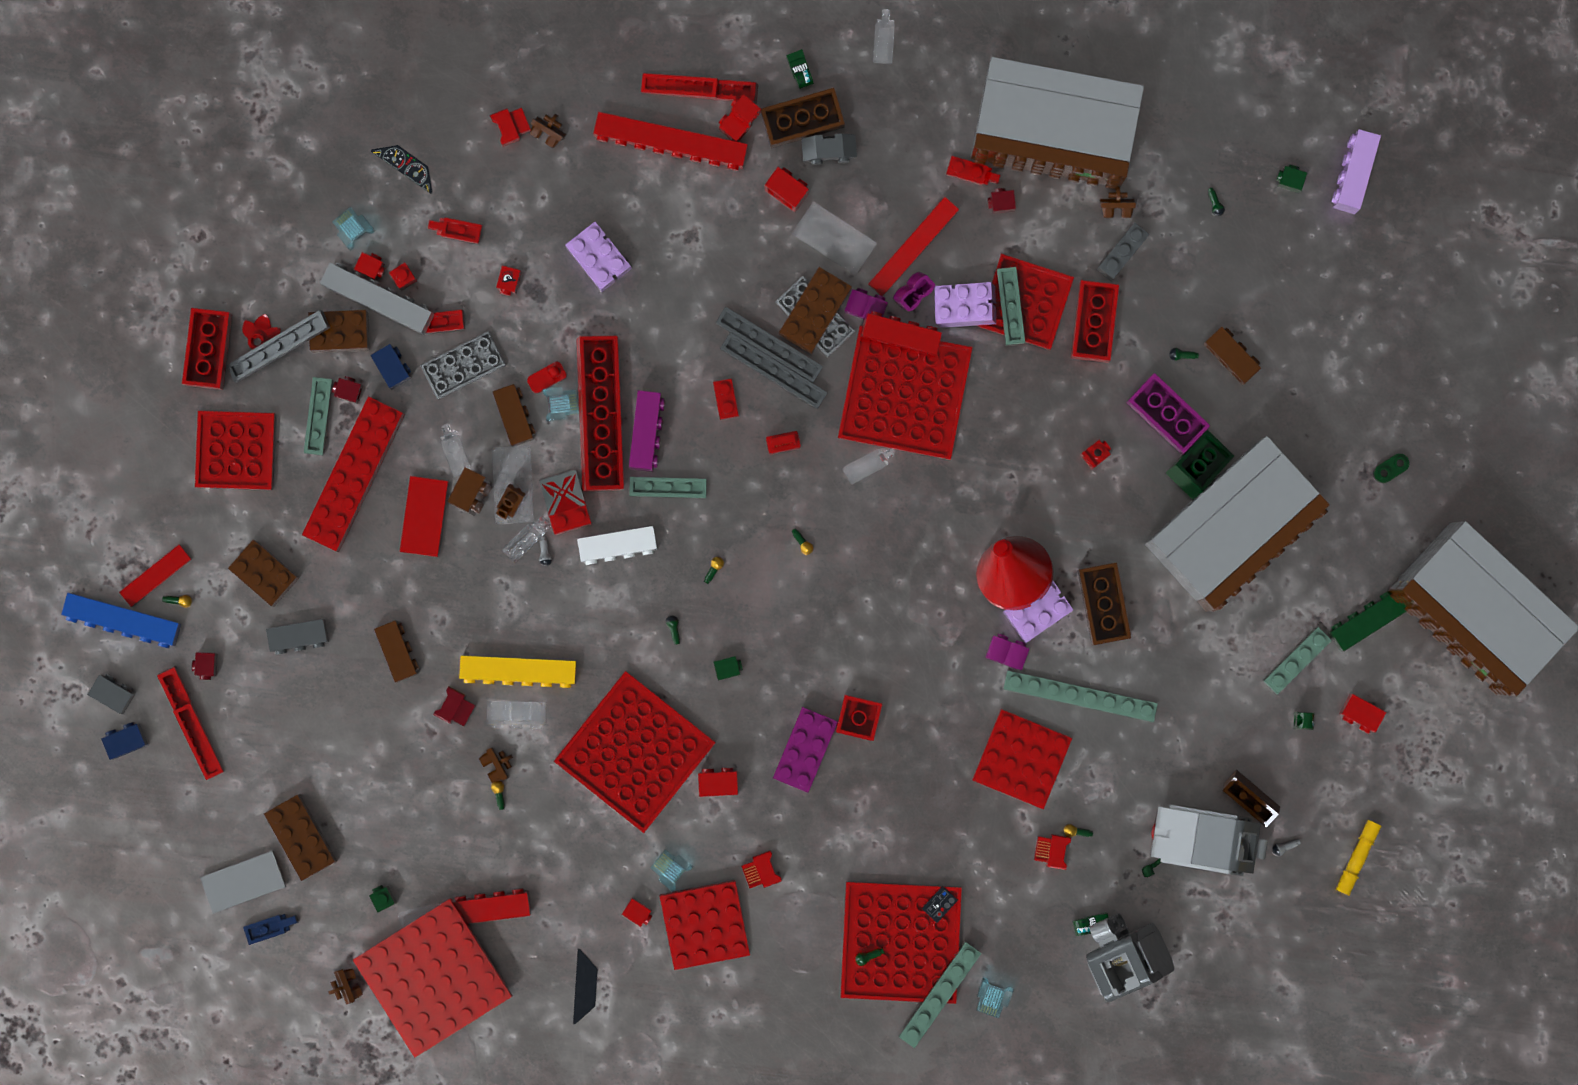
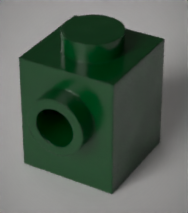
[1276,165,1307,193]
[369,885,397,913]

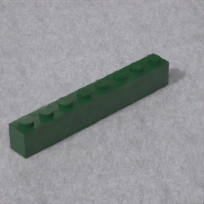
[1329,591,1407,652]

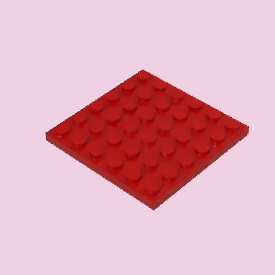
[838,325,972,460]
[554,671,716,833]
[840,882,962,1004]
[353,898,513,1058]

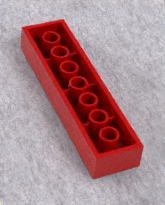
[576,336,624,492]
[302,396,405,552]

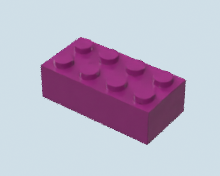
[1126,373,1210,455]
[629,390,665,472]
[773,707,838,793]

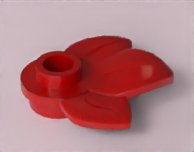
[242,314,281,350]

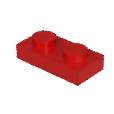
[426,310,465,333]
[713,378,739,420]

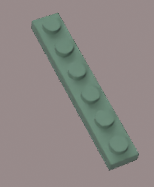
[899,942,982,1048]

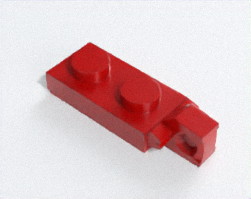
[946,156,1001,186]
[428,217,482,244]

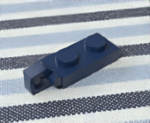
[243,914,299,945]

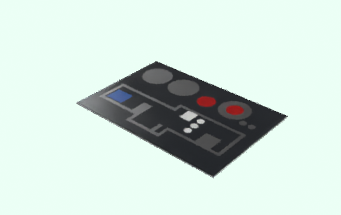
[922,886,958,923]

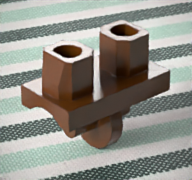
[530,114,567,148]
[1100,187,1136,218]
[496,483,526,519]
[479,747,513,783]
[328,969,363,1005]

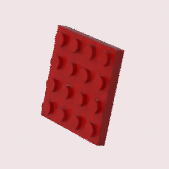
[978,254,1074,350]
[195,411,275,490]
[972,709,1072,810]
[659,880,750,970]

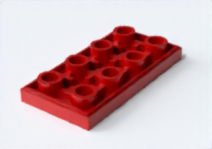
[400,476,449,557]

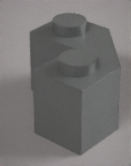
[802,134,857,165]

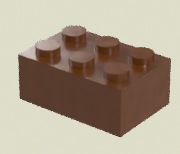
[308,310,370,353]
[228,540,299,607]

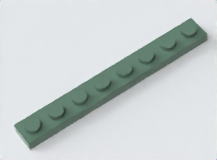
[1003,670,1158,722]

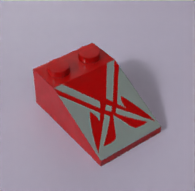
[539,470,592,535]

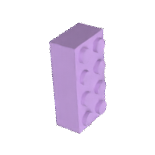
[1331,129,1381,214]

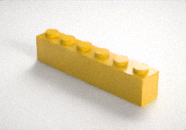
[459,656,577,688]

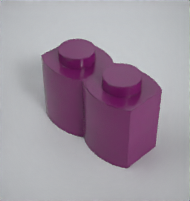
[893,272,935,312]
[844,288,888,319]
[985,634,1030,671]

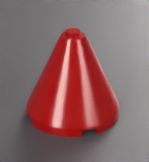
[976,536,1054,610]

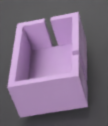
[565,222,632,292]
[935,282,996,328]
[1003,580,1073,643]

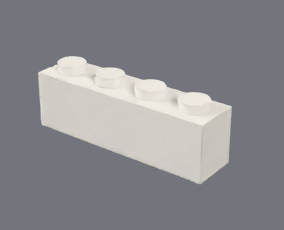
[577,526,658,565]

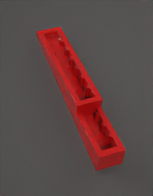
[641,73,759,104]
[868,197,959,296]
[157,666,224,780]

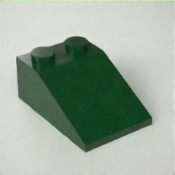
[1166,429,1234,499]

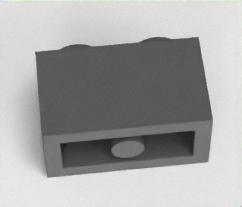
[87,674,135,714]

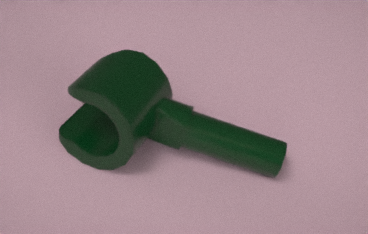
[1142,858,1162,877]

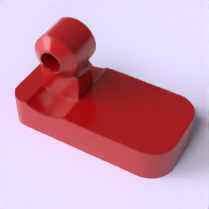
[527,361,567,394]

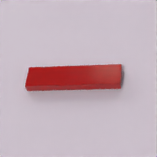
[119,544,192,607]

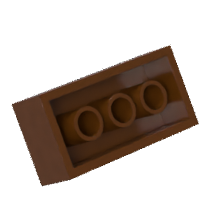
[761,88,845,149]
[779,267,852,354]
[447,467,493,516]
[1077,563,1131,646]
[264,794,337,881]

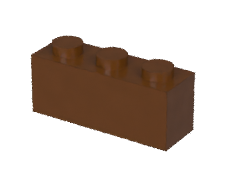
[1203,327,1261,386]
[492,384,536,447]
[374,620,420,683]
[1222,770,1280,827]

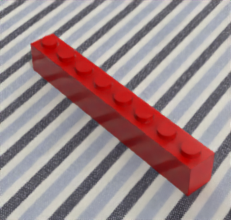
[593,112,748,171]

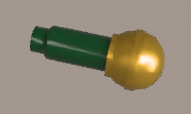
[791,528,813,555]
[704,557,724,584]
[162,595,192,608]
[491,781,505,810]
[1064,824,1093,837]

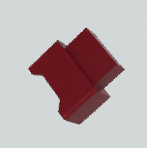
[433,686,476,727]

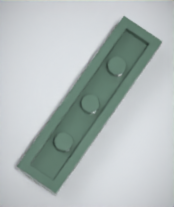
[997,267,1025,346]
[304,377,333,456]
[629,477,707,498]
[1264,627,1332,695]

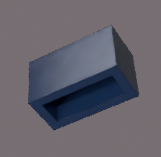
[370,344,412,390]
[101,722,148,760]

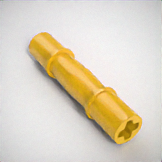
[1335,820,1382,896]

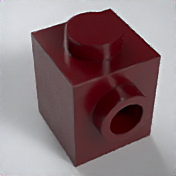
[987,188,1016,214]
[332,376,363,404]
[192,652,218,680]

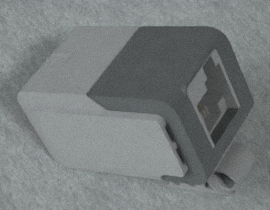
[1150,805,1268,876]
[1086,913,1174,1003]

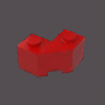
[719,94,761,142]

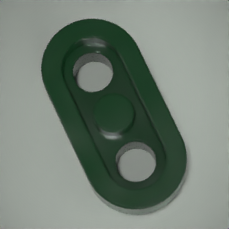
[1373,454,1410,483]

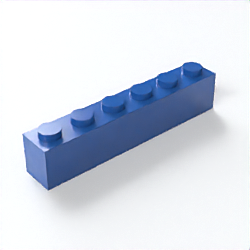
[61,593,181,648]

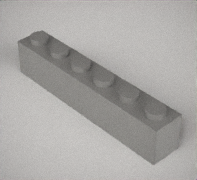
[320,262,434,335]

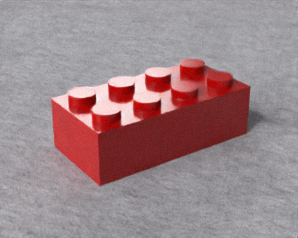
[1071,280,1119,363]
[182,308,233,390]

